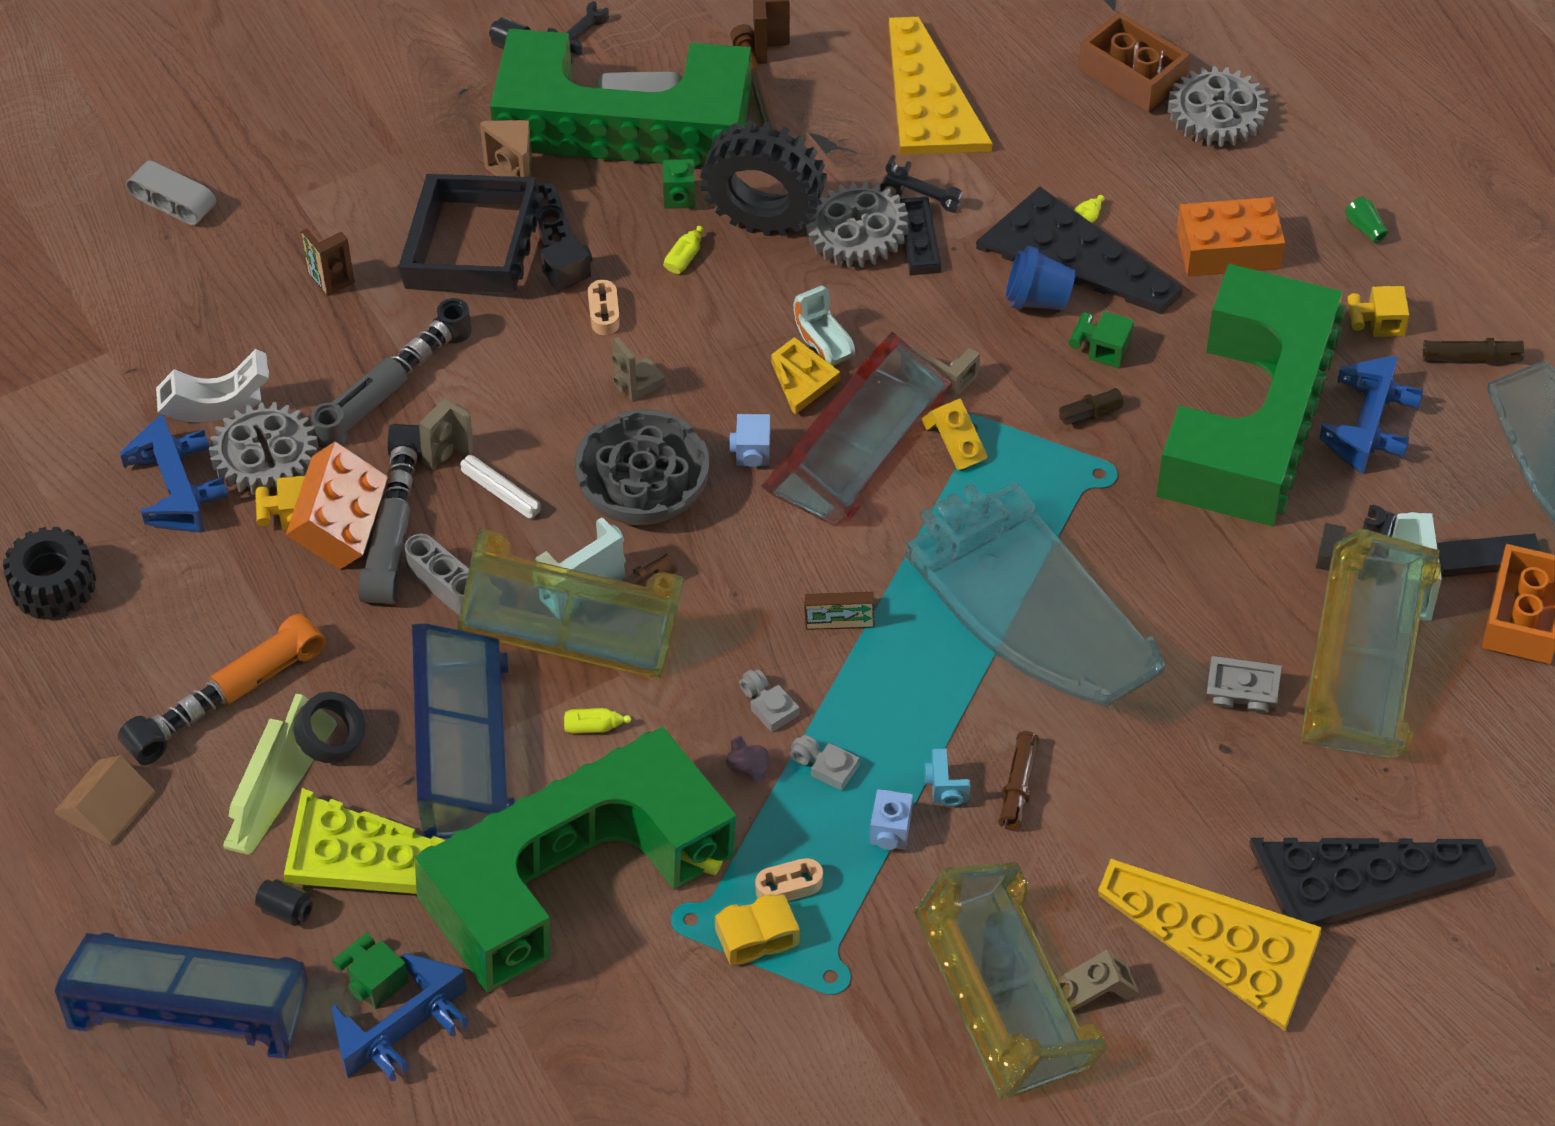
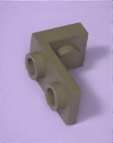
[611,337,666,402]
[903,344,980,398]
[1046,949,1139,1017]

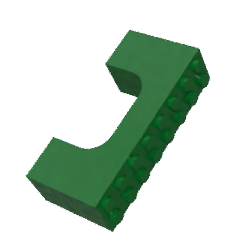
[490,29,752,167]
[1156,264,1346,527]
[414,726,736,993]

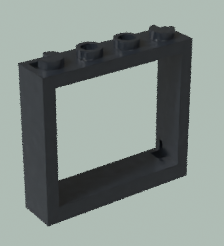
[398,174,544,293]

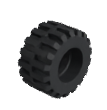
[3,527,96,619]

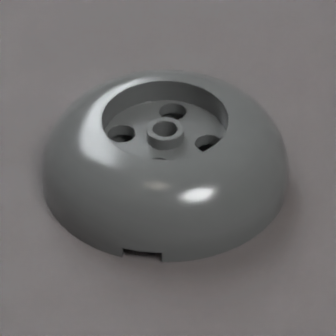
[575,410,709,525]

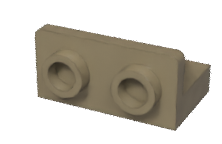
[419,398,473,470]

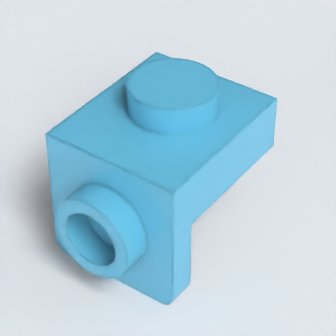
[924,748,971,806]

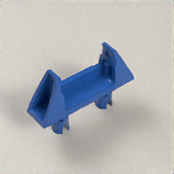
[1319,356,1424,474]
[120,415,229,533]
[332,953,469,1081]

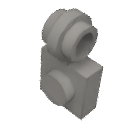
[739,669,800,733]
[790,735,860,791]

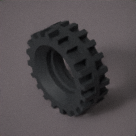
[700,121,827,236]

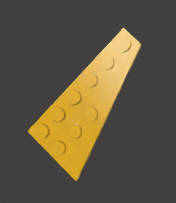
[889,17,993,155]
[1098,859,1321,1031]

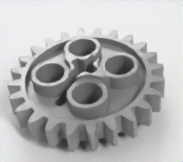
[1168,66,1268,147]
[806,182,909,268]
[209,402,319,495]

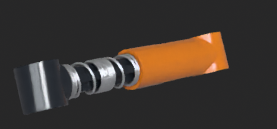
[118,613,326,765]

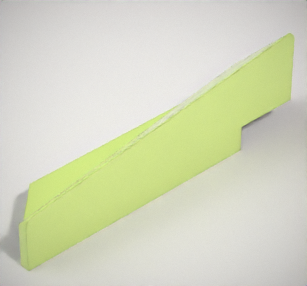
[223,694,337,855]

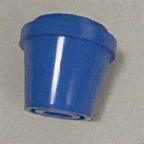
[1005,246,1075,311]

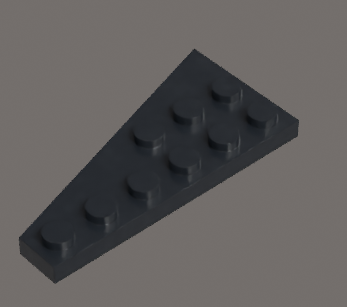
[976,187,1183,314]
[1249,838,1497,927]

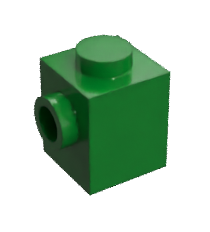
[663,159,695,209]

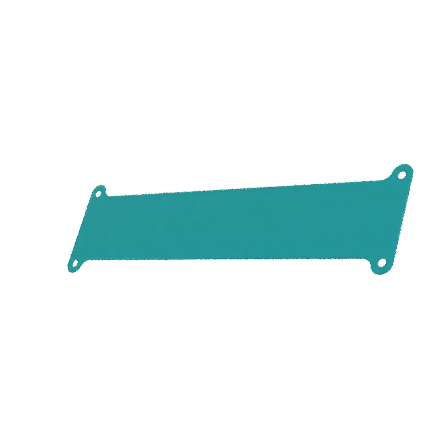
[671,414,1118,995]

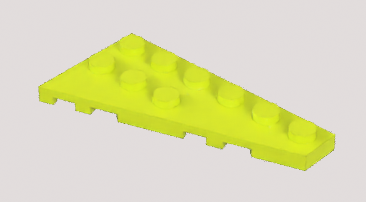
[284,788,445,894]

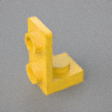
[921,398,987,471]

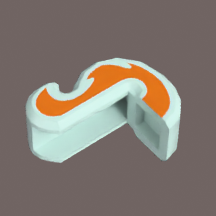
[793,285,855,366]

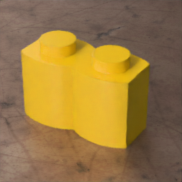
[715,894,800,965]

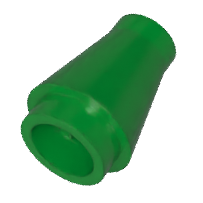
[1345,196,1389,244]

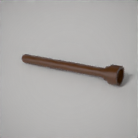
[730,24,778,130]

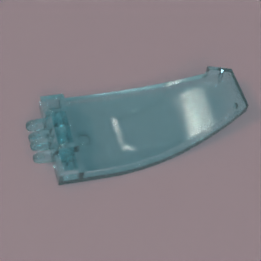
[905,481,1165,707]

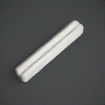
[460,455,541,519]

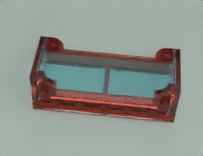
[761,331,951,526]

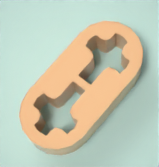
[588,280,620,336]
[755,858,823,901]

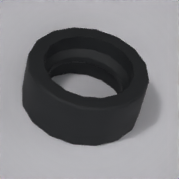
[293,691,366,763]

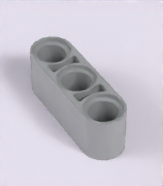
[596,72,683,92]
[126,161,217,226]
[405,534,484,617]

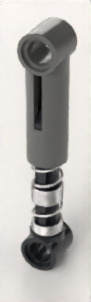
[311,298,472,448]
[359,424,422,604]

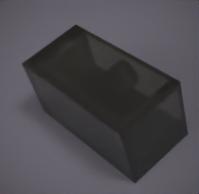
[1316,523,1346,573]

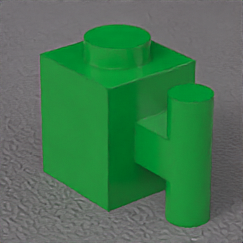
[1068,311,1135,369]
[332,932,409,1009]

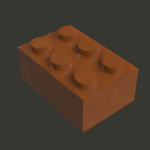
[1078,11,1190,113]

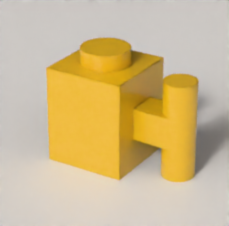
[1347,286,1409,337]
[255,476,305,531]

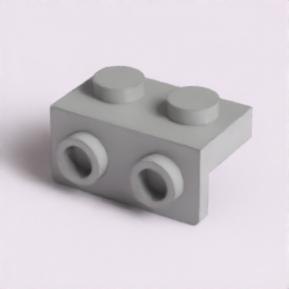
[1206,656,1282,713]

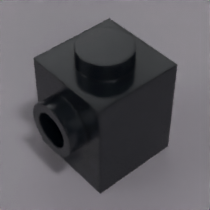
[540,235,593,292]

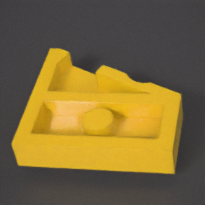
[771,337,840,414]

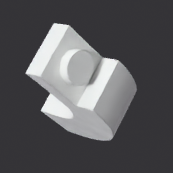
[156,349,269,423]

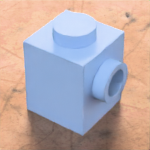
[730,414,770,467]
[870,789,913,850]

